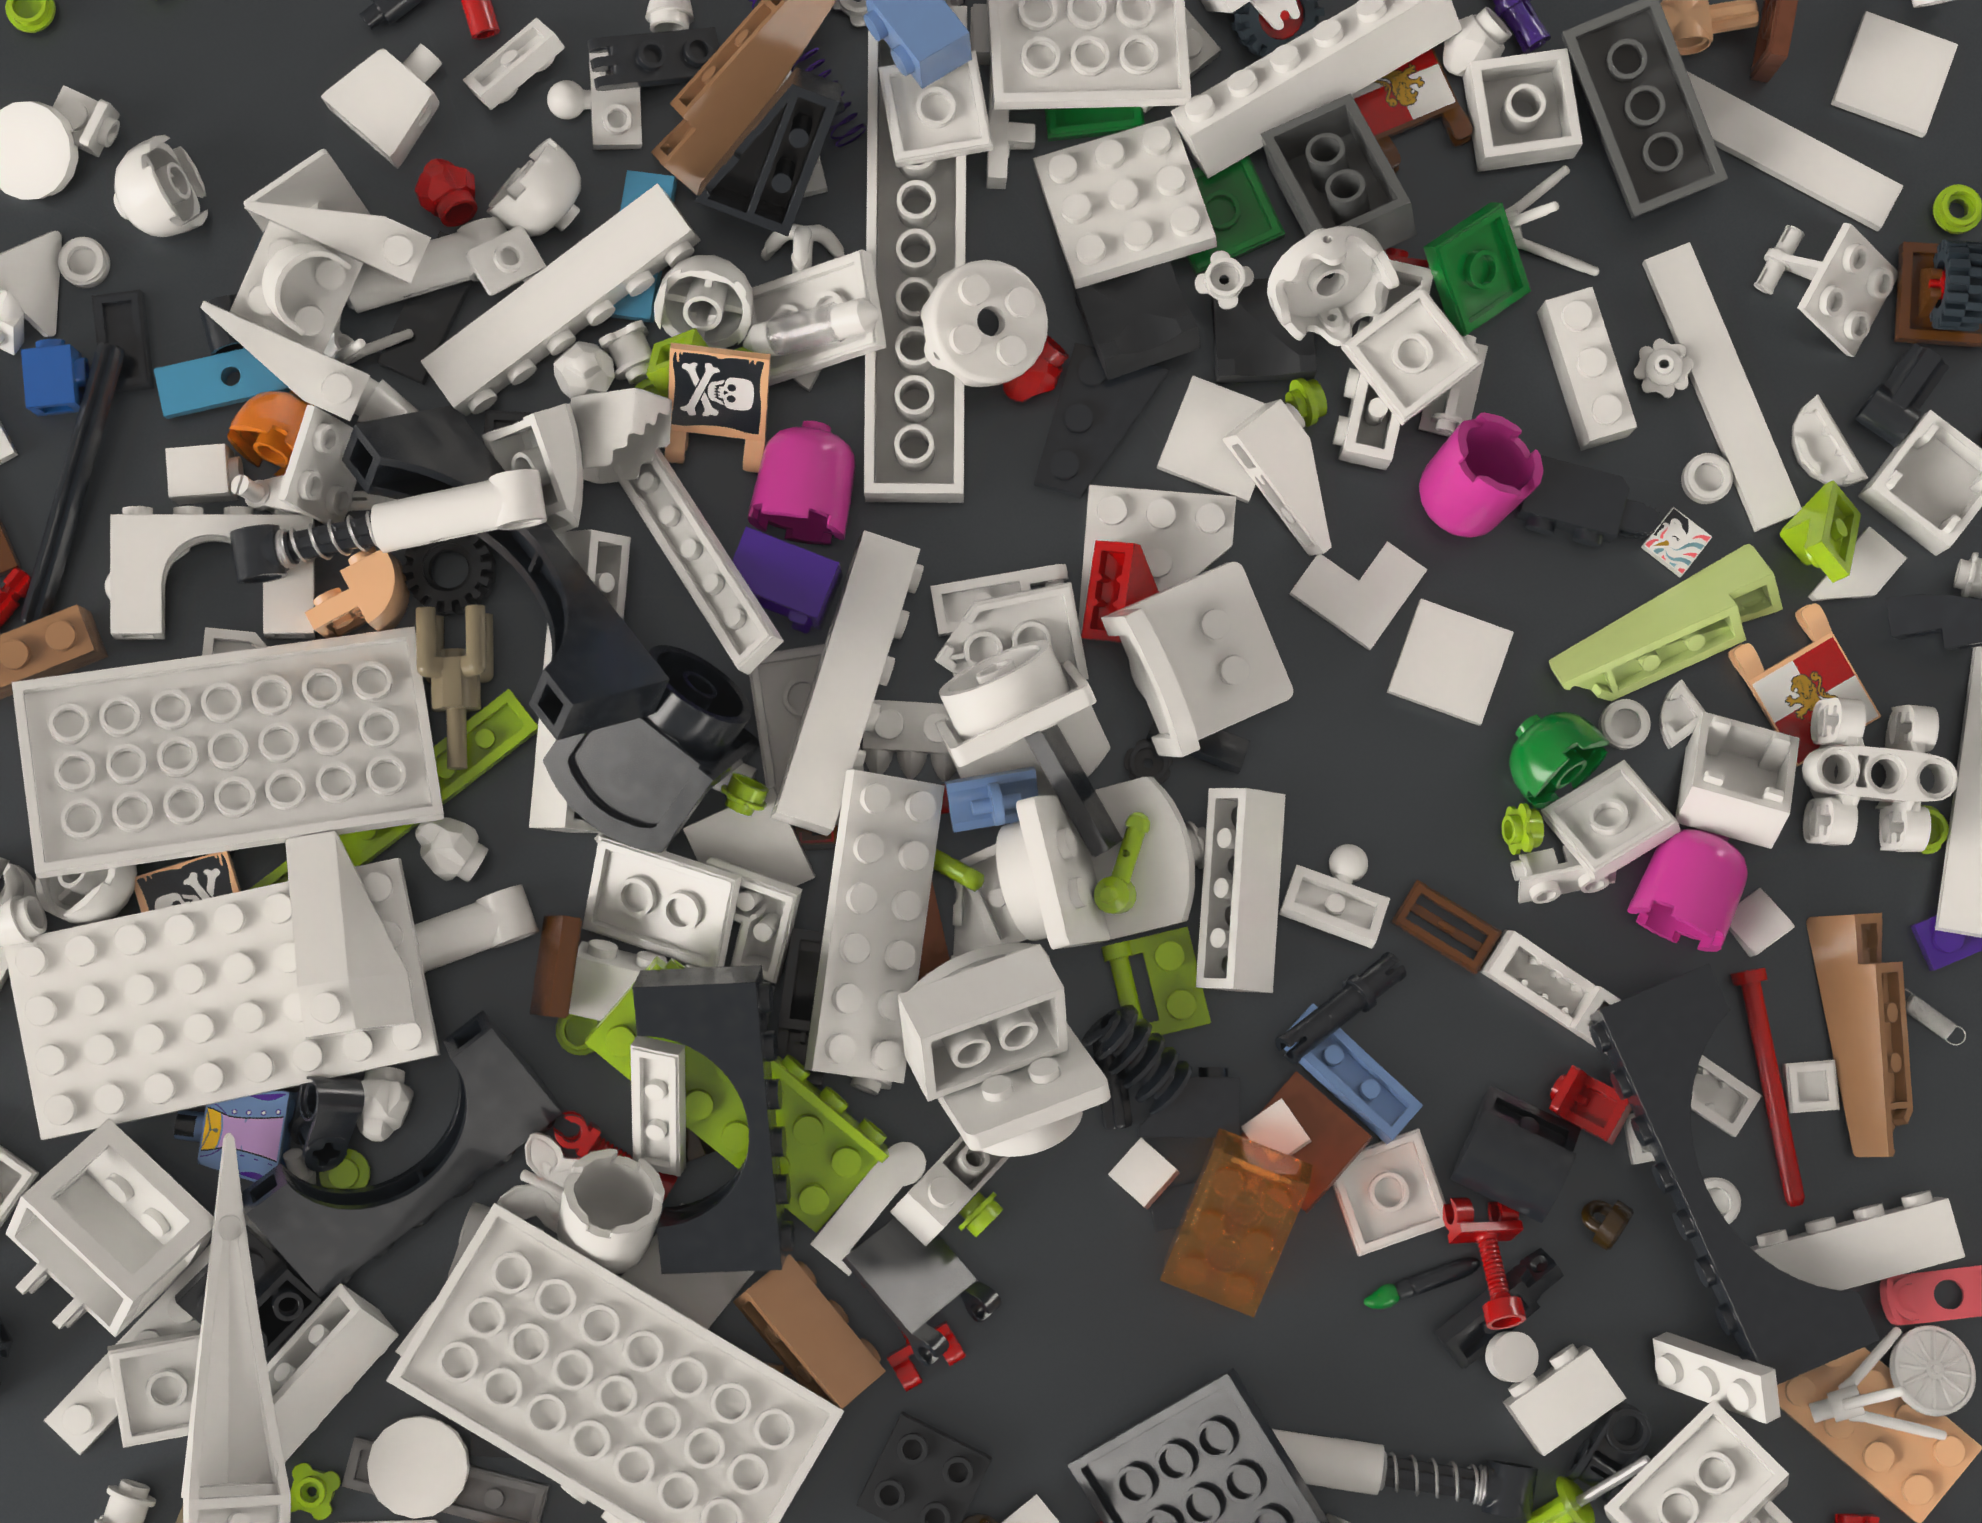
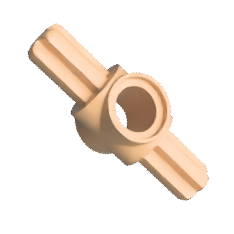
[1660,0,1759,56]

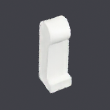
[811,1142,926,1276]

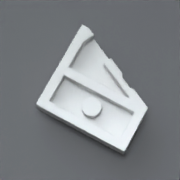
[951,844,1027,959]

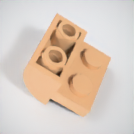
[305,546,410,638]

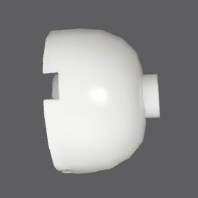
[114,135,208,237]
[487,138,581,237]
[654,255,754,349]
[35,865,137,925]

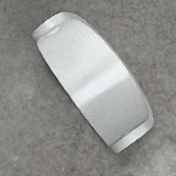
[262,243,352,336]

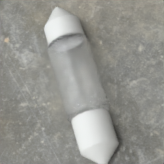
[743,298,880,356]

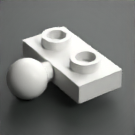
[547,52,642,150]
[1279,844,1390,949]

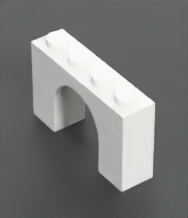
[110,506,315,640]

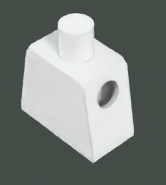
[321,44,442,169]

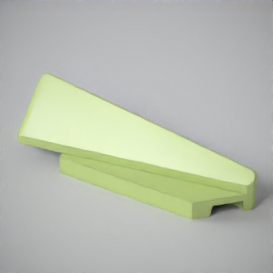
[1549,544,1783,701]

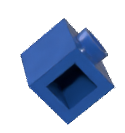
[21,339,90,416]

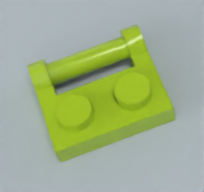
[1101,926,1211,1035]

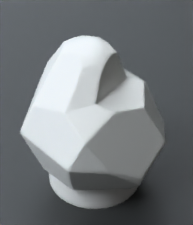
[1443,7,1512,76]
[553,341,615,399]
[415,817,489,883]
[357,1067,413,1142]

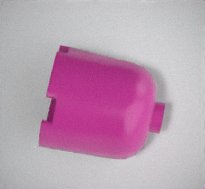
[1419,412,1544,538]
[748,421,856,545]
[1627,829,1748,952]

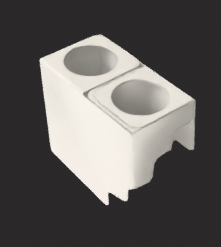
[570,388,672,484]

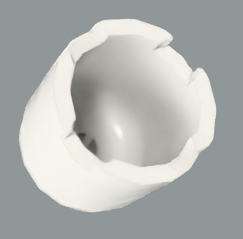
[557,1149,665,1274]

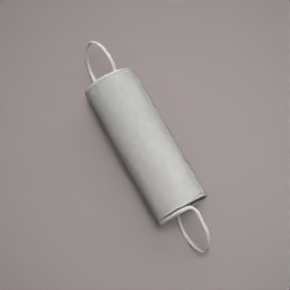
[1905,989,1966,1045]

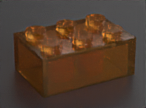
[1160,1128,1313,1317]

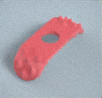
[1880,1265,1982,1326]

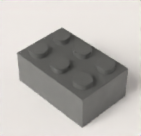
[1261,93,1417,276]

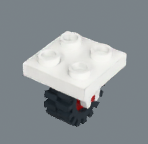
[1201,0,1325,58]

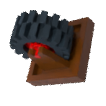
[1895,239,1982,347]

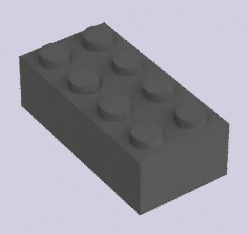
[1561,0,1728,219]

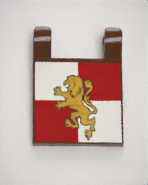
[1352,48,1473,173]

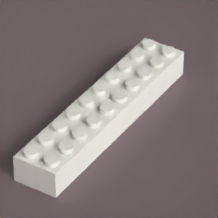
[864,6,967,503]

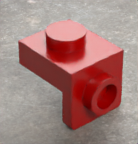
[1549,1065,1632,1145]

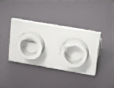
[1418,334,1488,437]
[1511,845,1617,904]

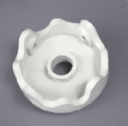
[1267,226,1399,346]
[921,260,1048,387]

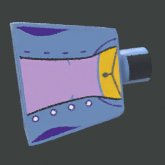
[174,1091,298,1182]

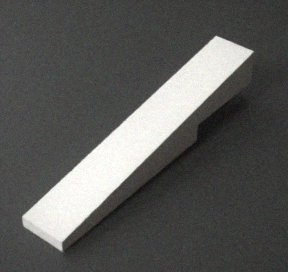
[1479,929,1762,1137]

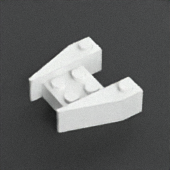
[200,201,431,421]

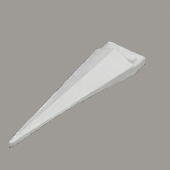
[181,1133,291,1523]

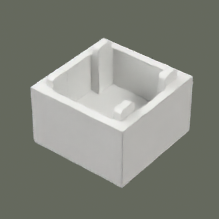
[1858,410,1982,556]
[1675,711,1799,849]

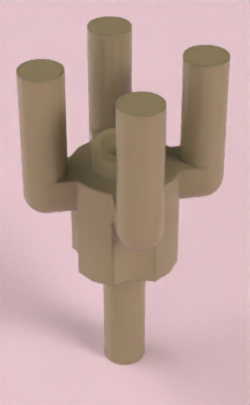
[416,605,494,770]

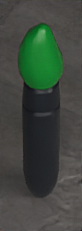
[1364,1257,1480,1309]

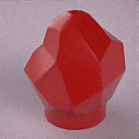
[414,159,478,227]
[1003,334,1069,402]

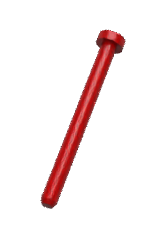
[1731,967,1805,1207]

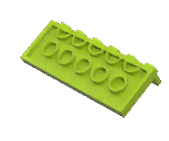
[585,956,889,1233]

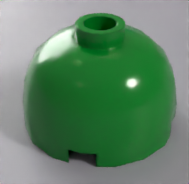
[1509,712,1609,809]

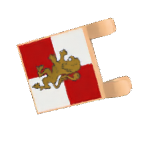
[1728,603,1881,767]

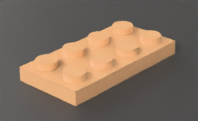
[1777,1347,1982,1523]

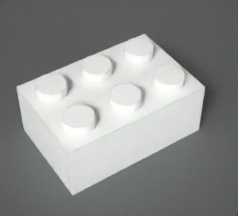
[898,944,1068,1102]

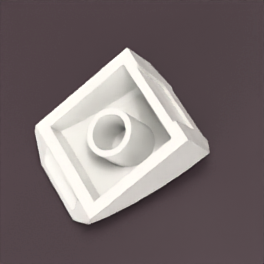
[482,403,584,535]

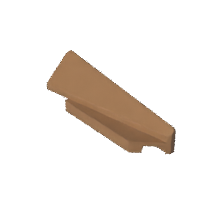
[651,0,835,195]
[1806,913,1913,1157]

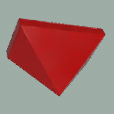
[1081,540,1159,643]

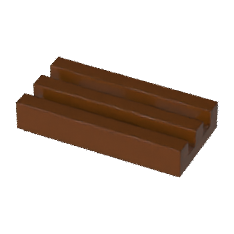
[1390,880,1502,975]

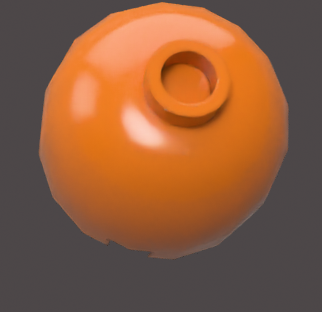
[227,390,314,477]

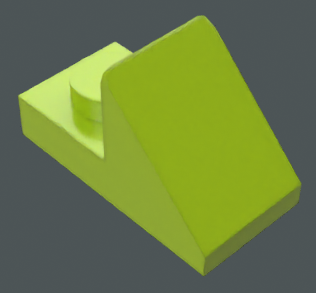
[1780,480,1861,583]

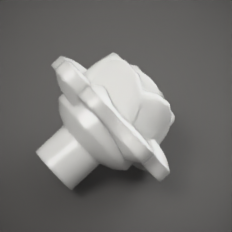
[1634,338,1694,398]

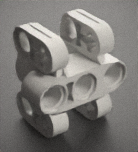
[1802,697,1958,852]

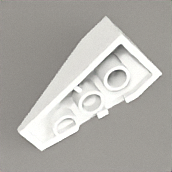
[285,831,416,1039]

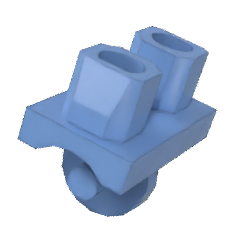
[945,766,1039,833]

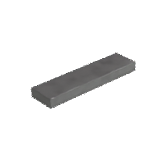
[342,1436,551,1523]

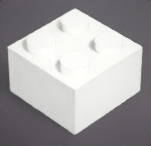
[1463,48,1583,172]

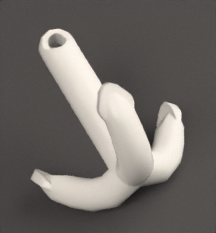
[761,223,845,274]

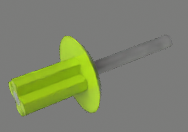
[1526,1455,1651,1523]

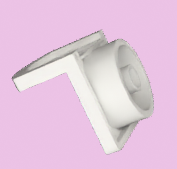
[1101,562,1293,757]
[935,640,1111,796]
[996,777,1195,950]
[909,943,1111,1157]

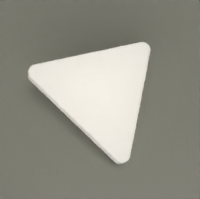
[0,231,62,337]

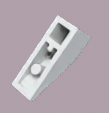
[1222,399,1332,556]

